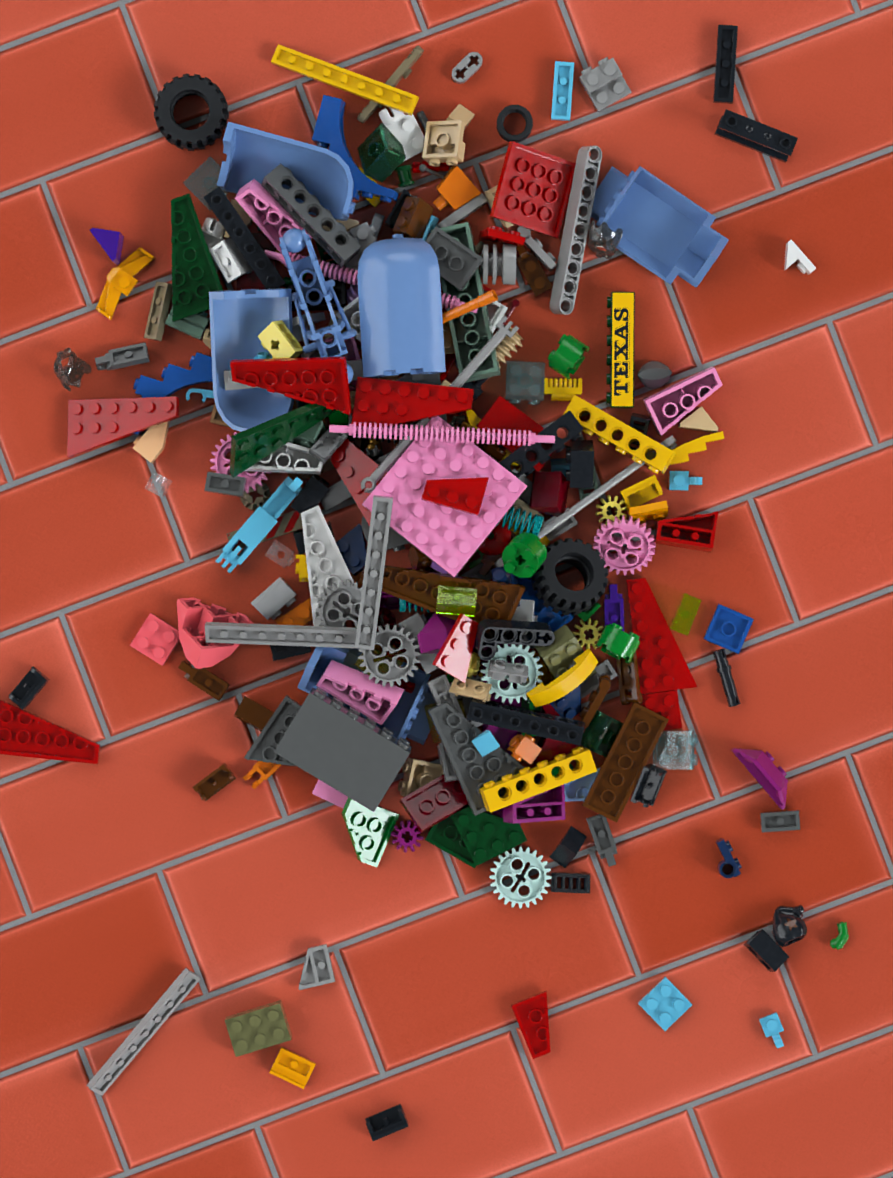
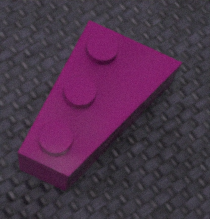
[503,784,565,824]

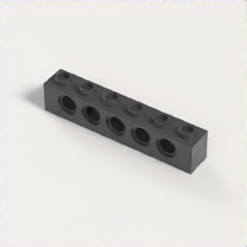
[261,163,361,268]

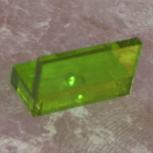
[436,585,477,617]
[670,593,702,636]

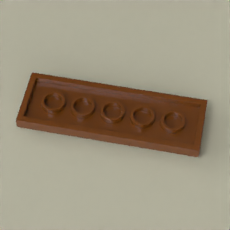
[582,702,669,823]

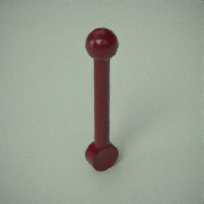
[495,299,520,332]

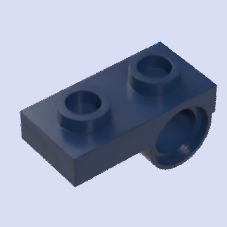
[715,838,742,878]

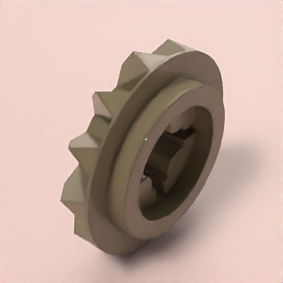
[240,481,270,510]

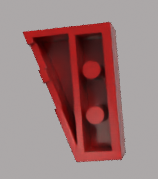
[654,511,719,552]

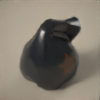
[773,905,807,947]

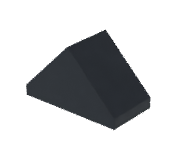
[549,826,587,868]

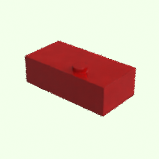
[477,396,553,472]

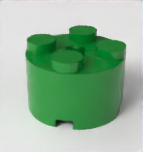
[548,334,590,379]
[502,532,547,578]
[596,623,640,663]

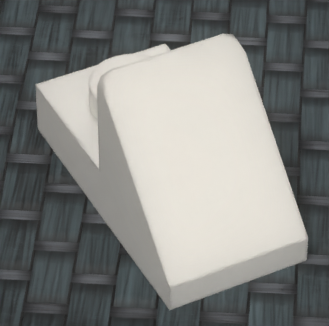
[784,240,816,275]

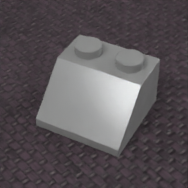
[251,577,297,620]

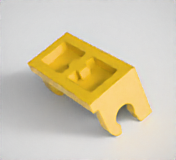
[619,475,663,511]

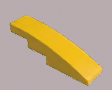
[670,431,724,465]

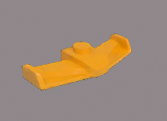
[96,247,155,320]

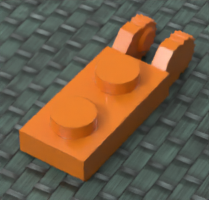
[243,761,281,789]

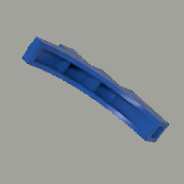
[312,95,399,203]
[133,352,213,435]

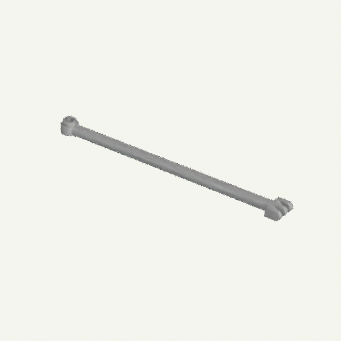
[361,316,519,493]
[495,435,677,568]

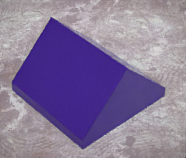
[90,228,124,265]

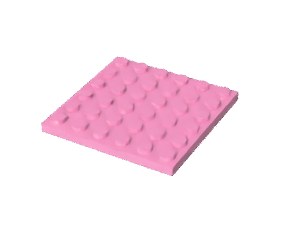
[362,416,527,577]

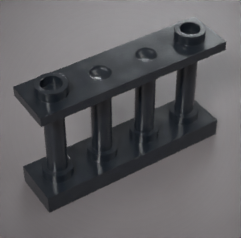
[715,109,798,163]

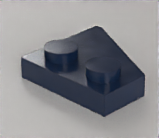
[336,524,367,576]
[550,685,582,719]

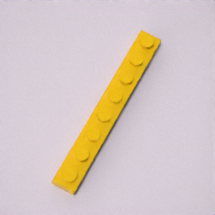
[271,44,419,116]

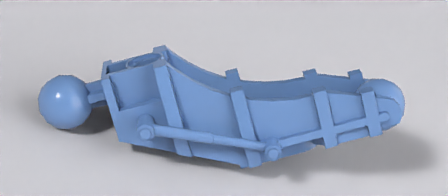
[279,228,357,383]

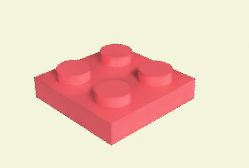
[130,613,180,666]

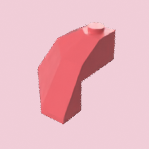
[177,597,254,669]

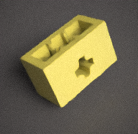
[257,320,303,359]

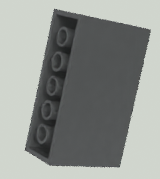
[274,687,412,812]

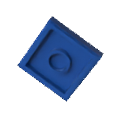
[703,604,754,654]

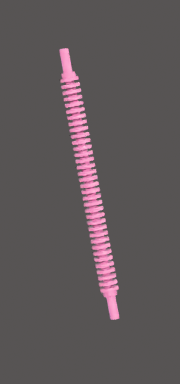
[264,249,478,313]
[329,422,555,446]

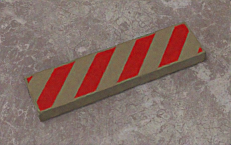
[227,510,303,551]

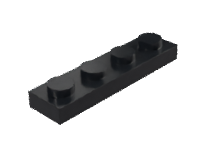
[713,25,738,104]

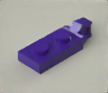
[604,584,624,631]

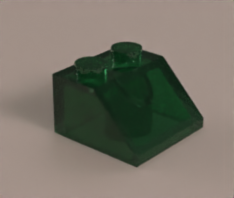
[357,123,406,183]
[581,710,623,757]

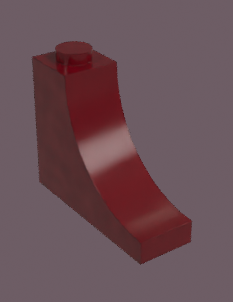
[534,703,577,766]

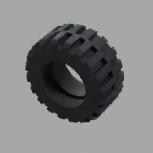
[154,74,229,151]
[531,538,608,615]

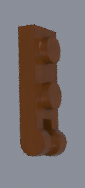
[616,652,642,705]
[579,673,611,727]

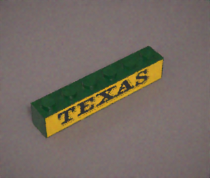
[606,292,635,409]

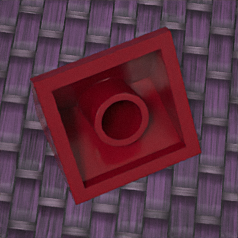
[529,471,569,517]

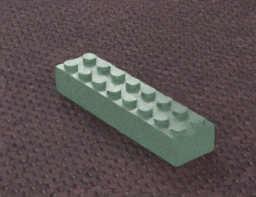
[431,222,501,383]

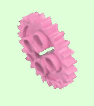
[210,432,271,493]
[593,515,656,575]

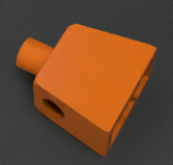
[432,166,481,211]

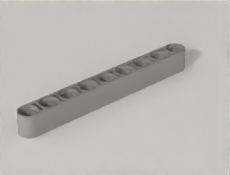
[549,146,602,315]

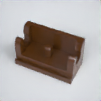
[234,696,274,732]
[193,763,236,801]

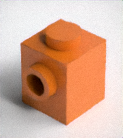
[507,733,542,765]

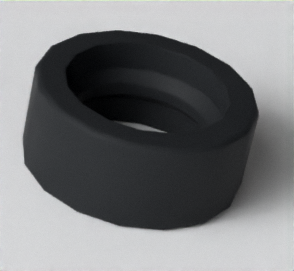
[497,105,533,143]

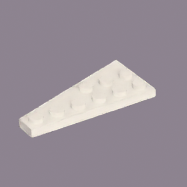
[301,505,360,626]

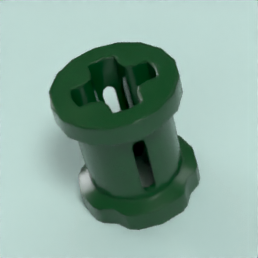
[394,165,415,188]

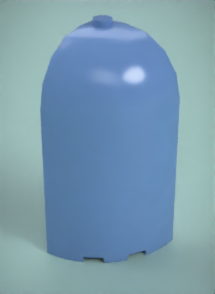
[217,122,356,221]
[357,234,446,378]
[209,288,294,432]

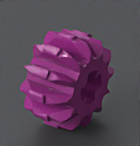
[391,820,424,853]

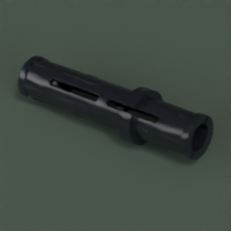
[713,649,741,707]

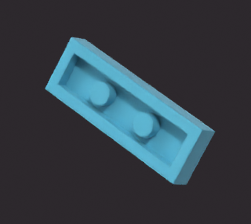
[551,61,574,121]

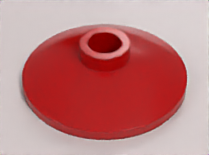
[478,519,511,555]

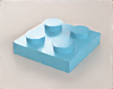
[638,976,692,1031]

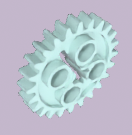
[480,644,543,704]
[489,846,552,909]

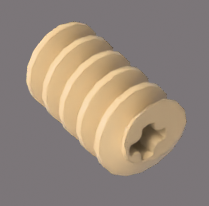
[496,327,524,368]

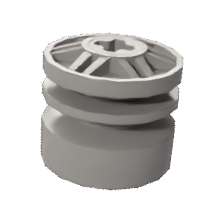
[480,244,516,285]

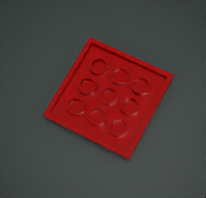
[490,141,576,238]

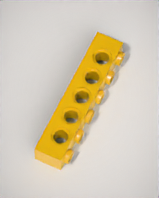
[563,395,676,474]
[479,746,597,812]

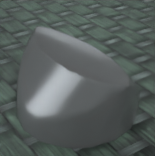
[638,361,672,389]

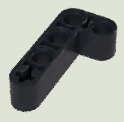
[474,619,555,661]

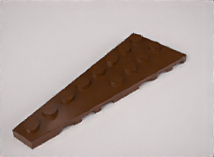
[359,565,525,634]

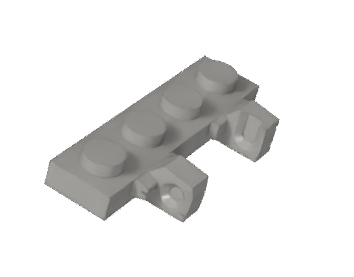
[427,674,483,727]

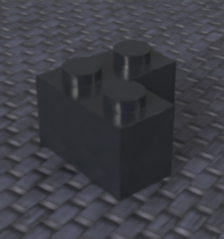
[566,440,594,488]

